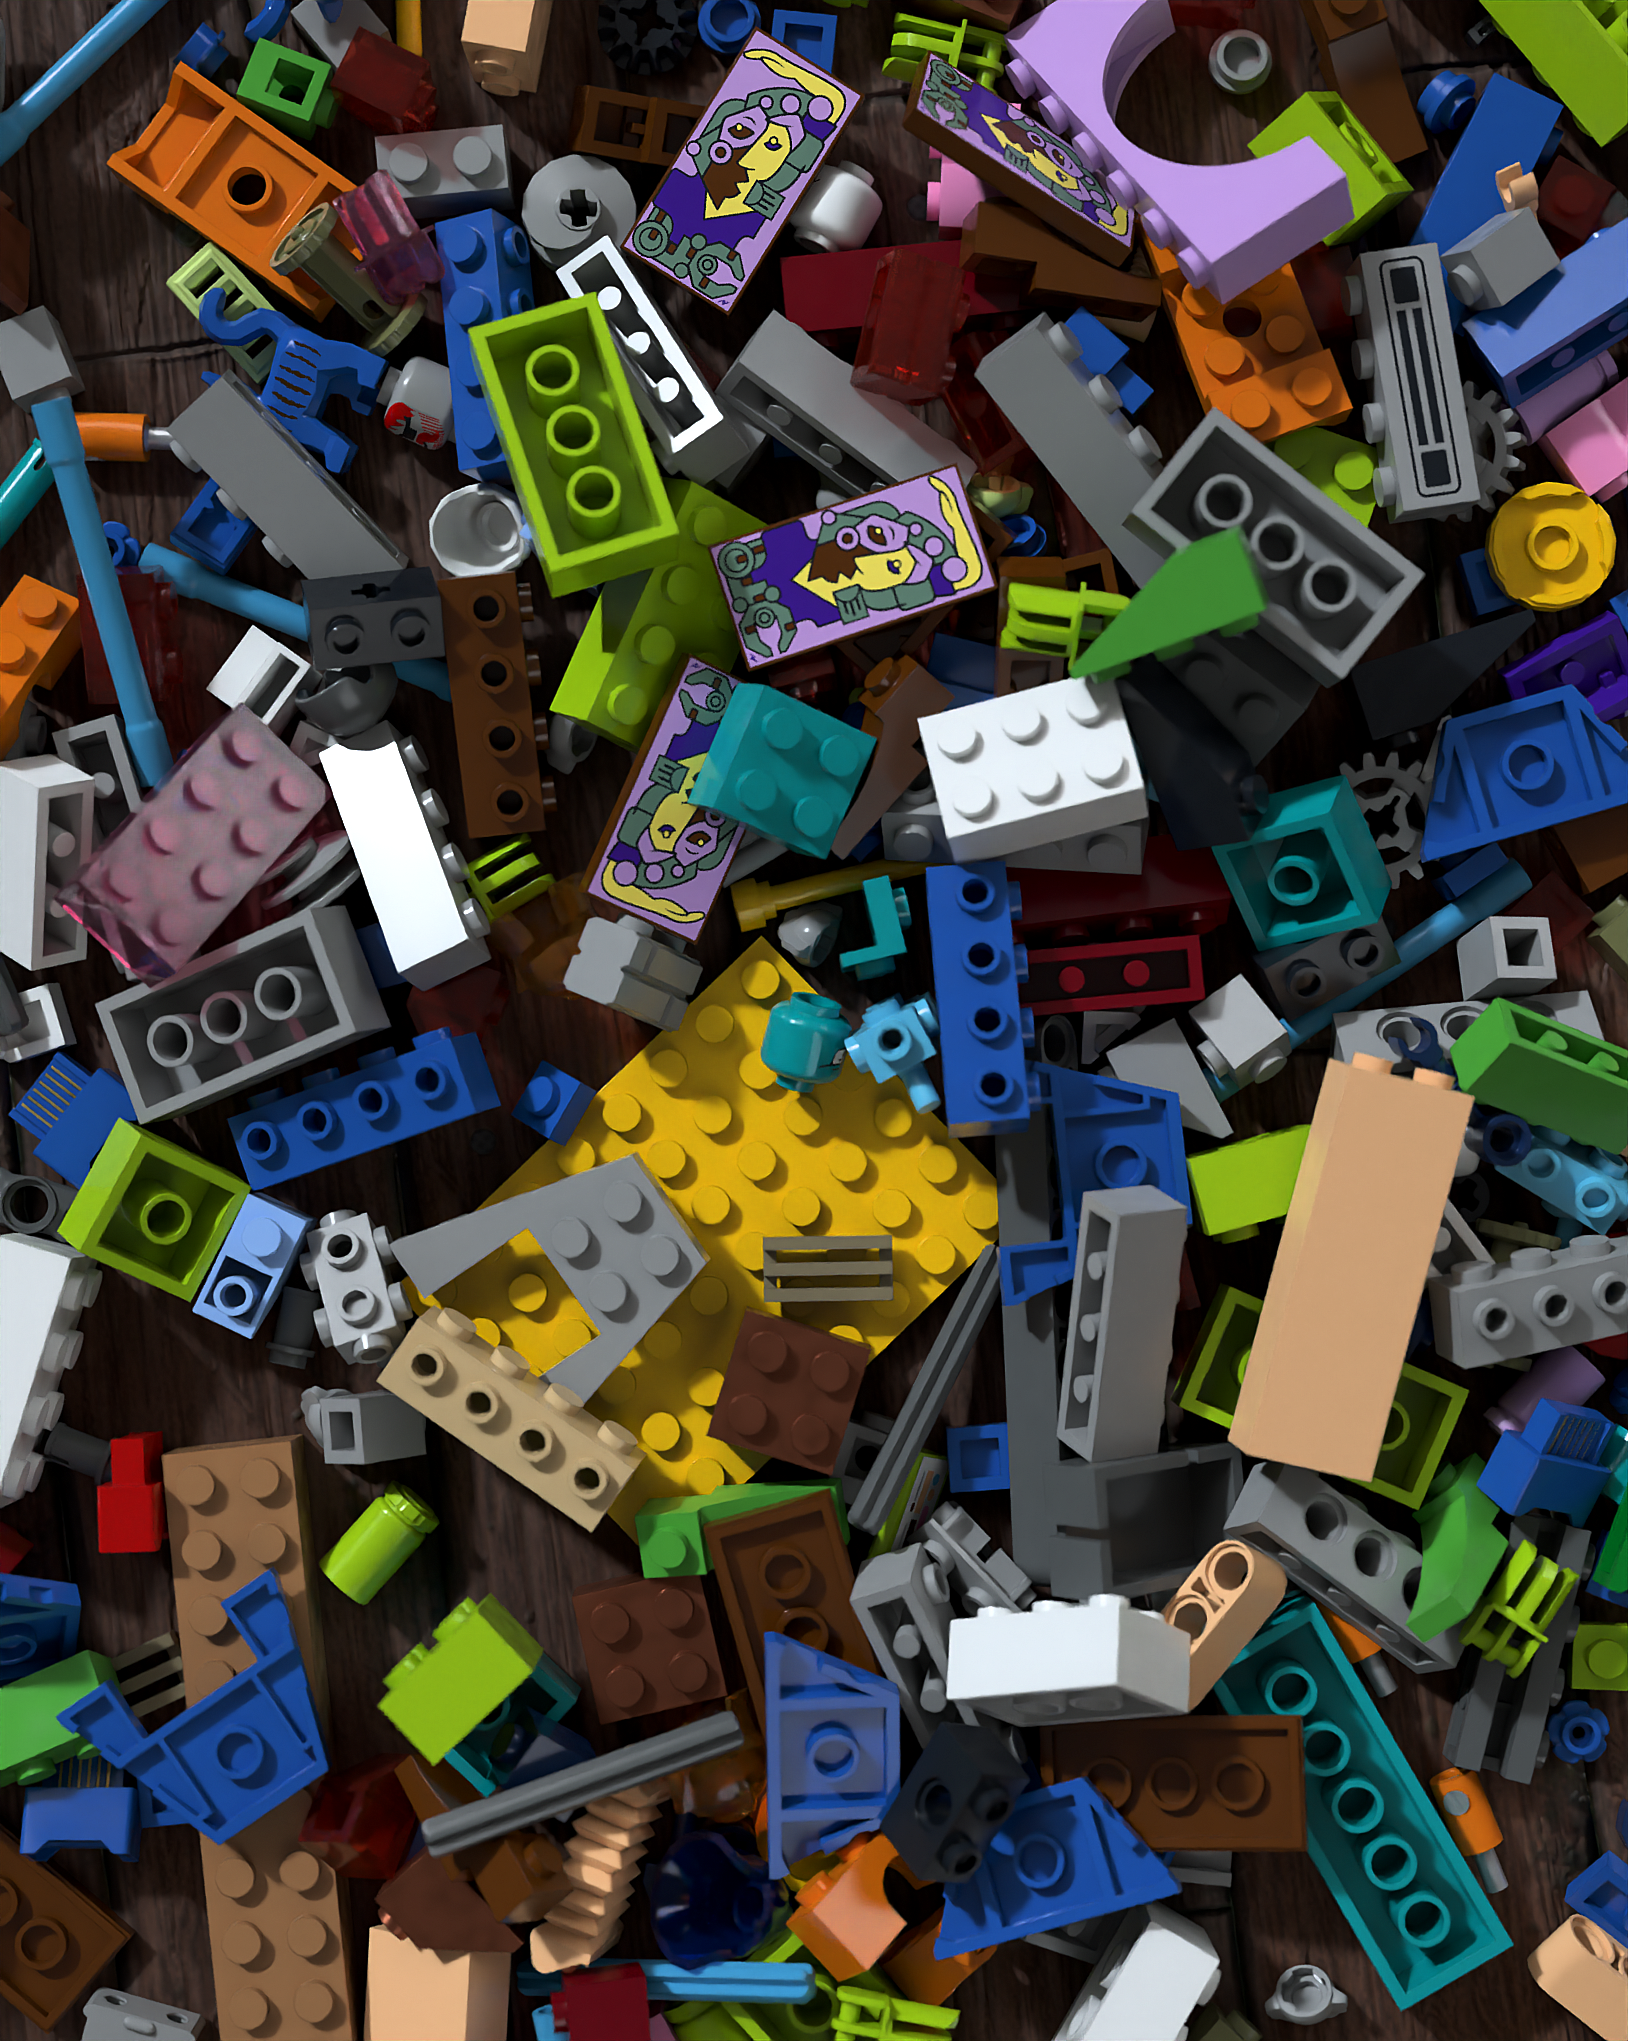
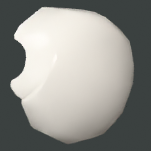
[429,483,531,577]

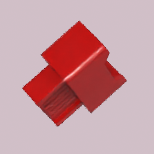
[97,1431,170,1553]

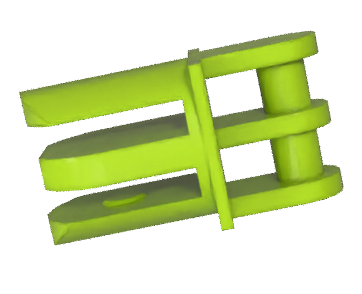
[881,12,1008,95]
[1000,582,1131,670]
[466,832,557,926]
[1458,1539,1580,1678]
[831,1986,960,2041]

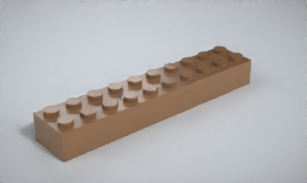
[161,1434,364,2041]

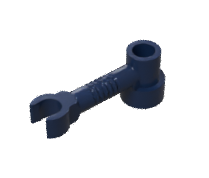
[1388,1017,1532,1167]

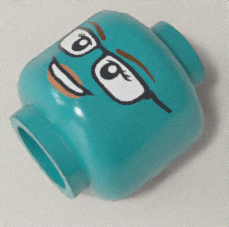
[760,992,852,1092]

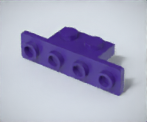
[1497,610,1628,723]

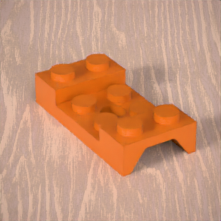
[106,61,394,324]
[1135,214,1353,445]

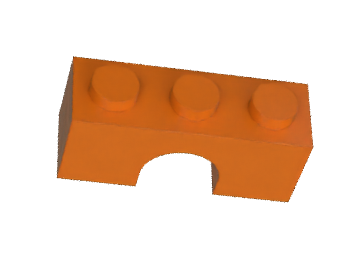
[0,574,82,762]
[785,1781,936,1982]

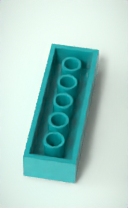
[1211,1592,1514,2011]

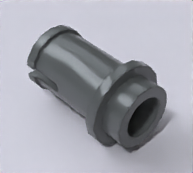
[264,1286,323,1369]
[43,1421,118,1486]

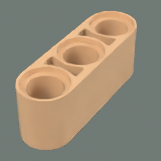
[1160,1540,1287,1715]
[1527,1914,1628,2041]

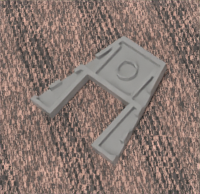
[388,1152,711,1404]

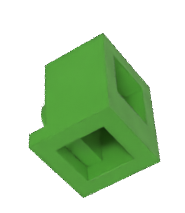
[236,37,340,141]

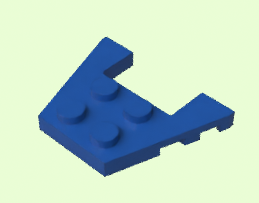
[996,1059,1193,1306]
[55,1566,332,1845]

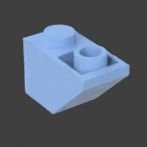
[192,1192,318,1339]

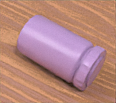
[1496,349,1619,446]
[1483,1345,1606,1438]

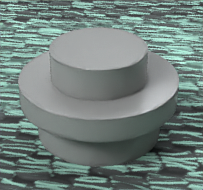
[1208,29,1272,95]

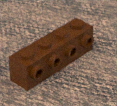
[437,570,557,839]

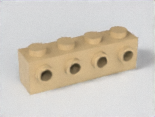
[377,1305,647,1532]

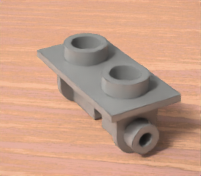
[906,1501,1036,1618]

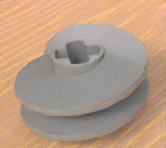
[522,155,638,272]
[247,830,362,921]

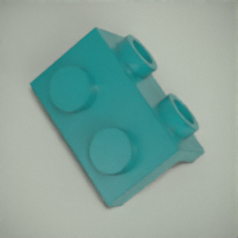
[839,875,912,981]

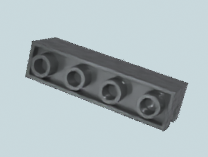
[1442,1509,1595,1785]

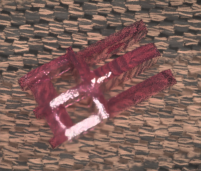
[332,169,445,306]

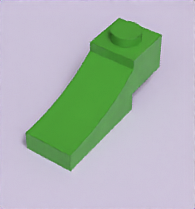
[1406,1452,1509,1644]
[634,1478,850,1578]

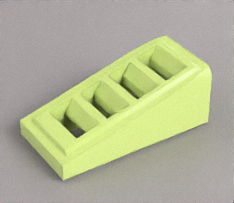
[166,241,277,386]

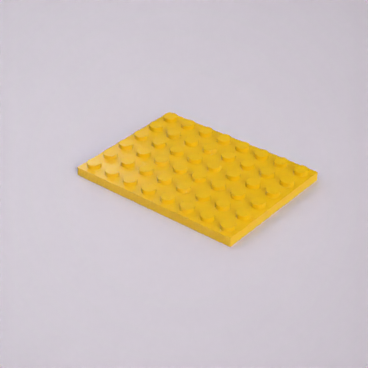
[401,935,999,1546]

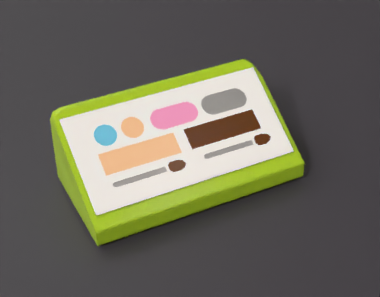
[866,1448,948,1560]

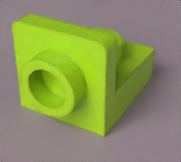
[1566,1621,1628,1691]

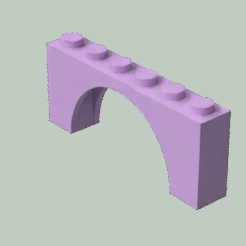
[1003,0,1355,305]

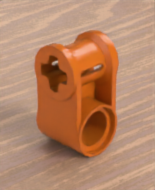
[878,1903,998,2006]

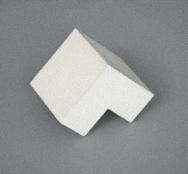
[206,625,323,740]

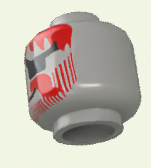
[376,356,456,450]

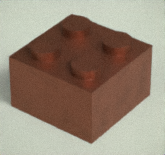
[706,1306,871,1475]
[571,1571,730,1725]

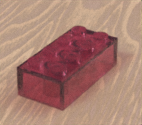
[53,701,333,988]

